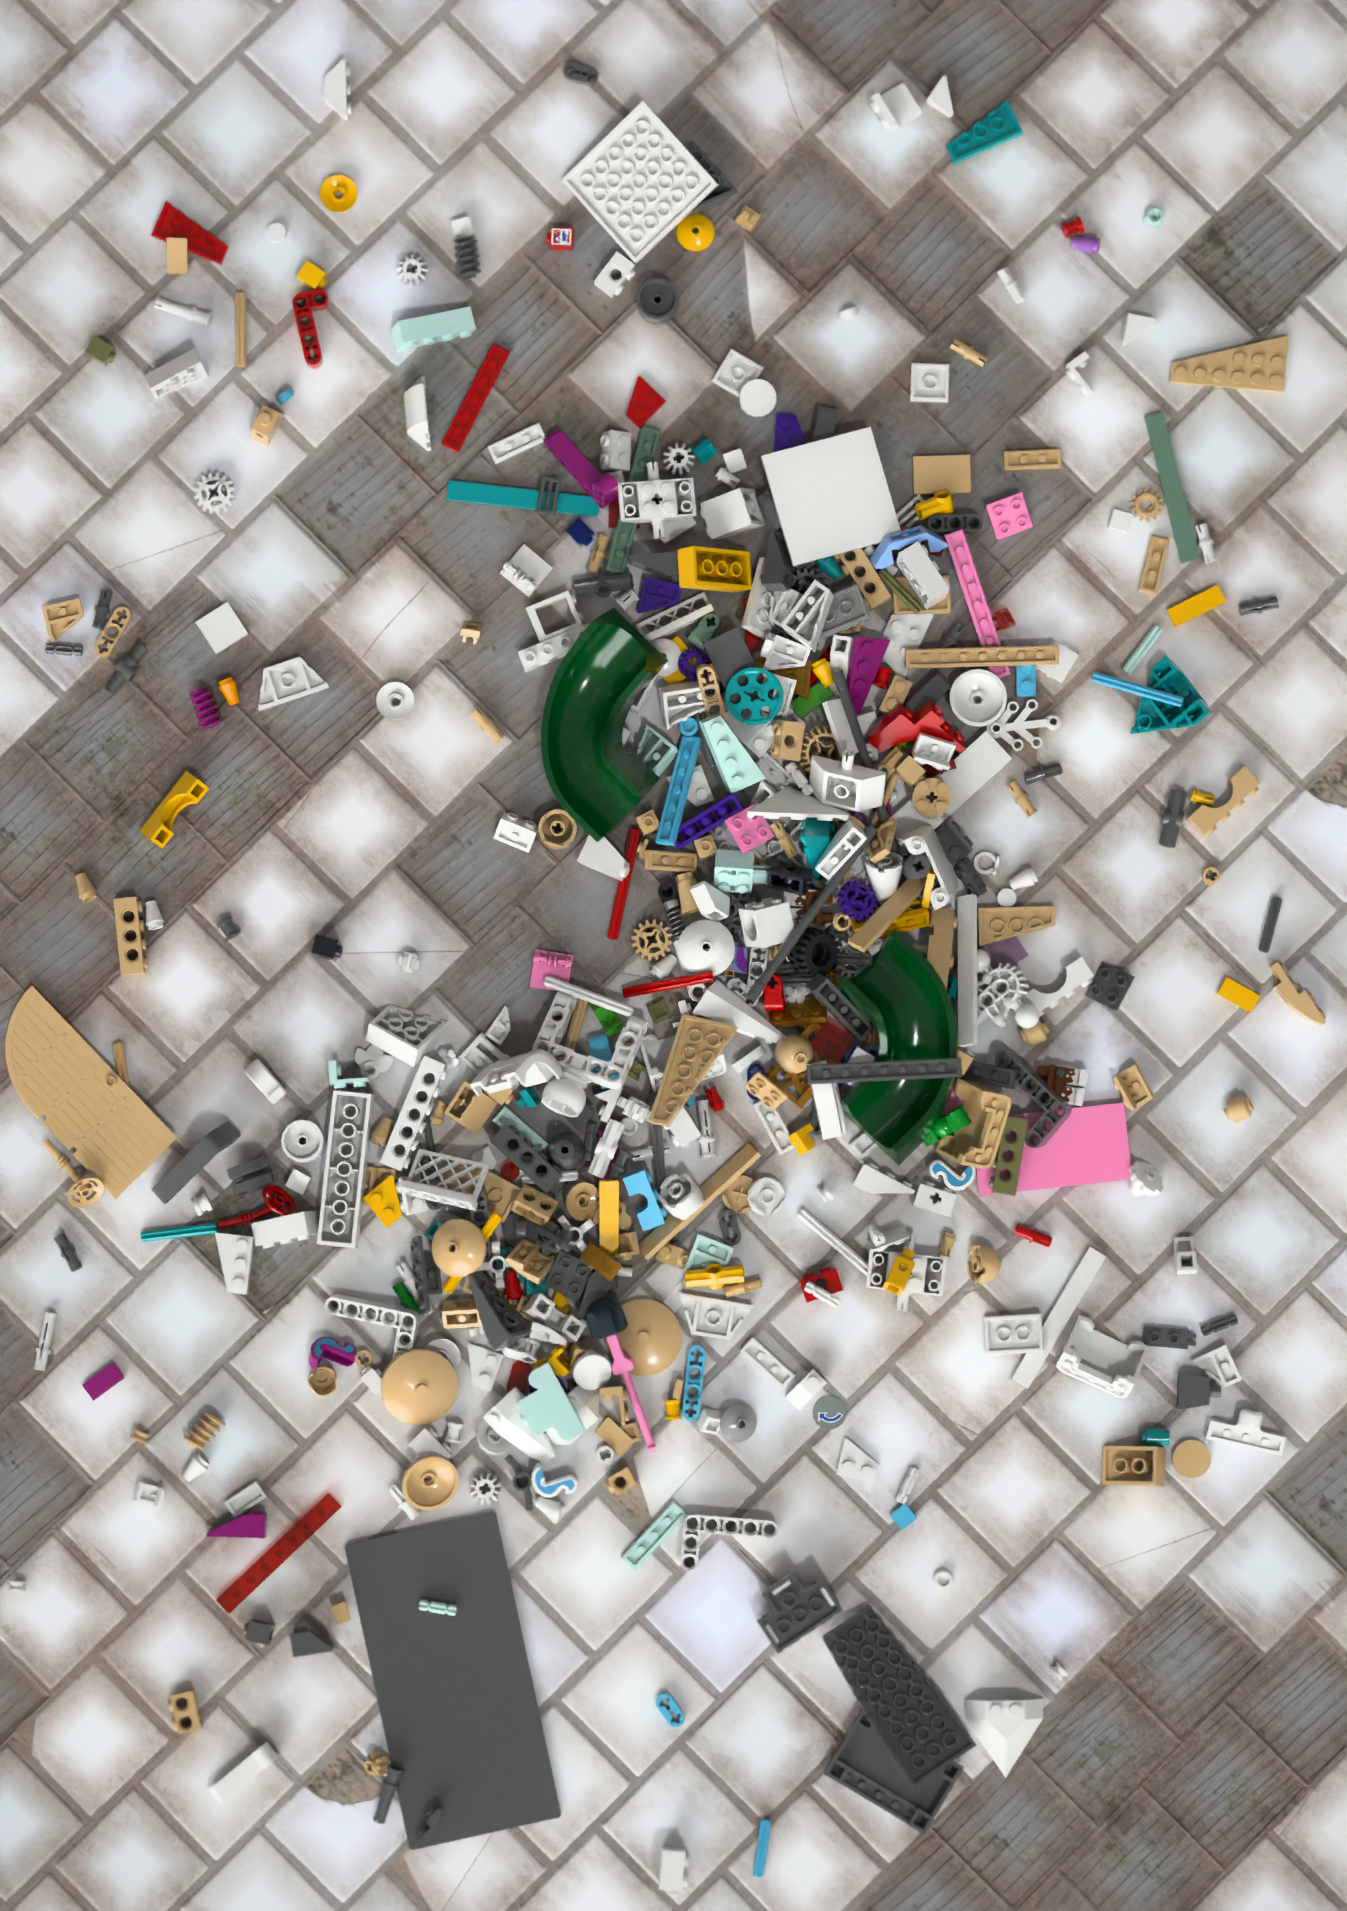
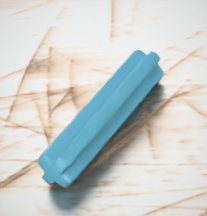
[753,1819,771,1877]

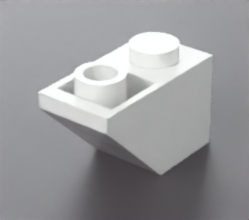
[690,881,730,922]
[409,1428,453,1459]

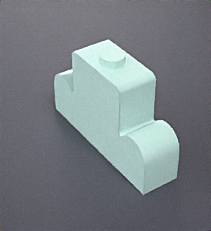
[518,1363,586,1440]

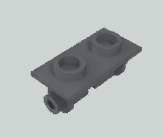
[953,859,987,898]

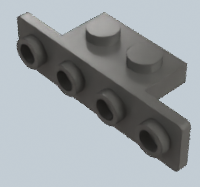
[410,1235,443,1315]

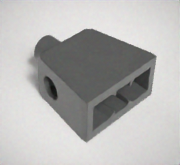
[1177,1372,1221,1409]

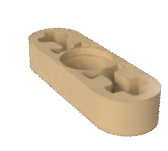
[94,606,132,658]

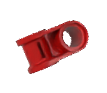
[764,974,785,1011]

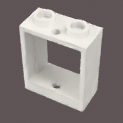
[526,591,585,643]

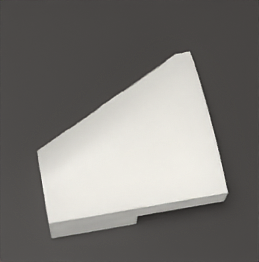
[529,1322,566,1346]

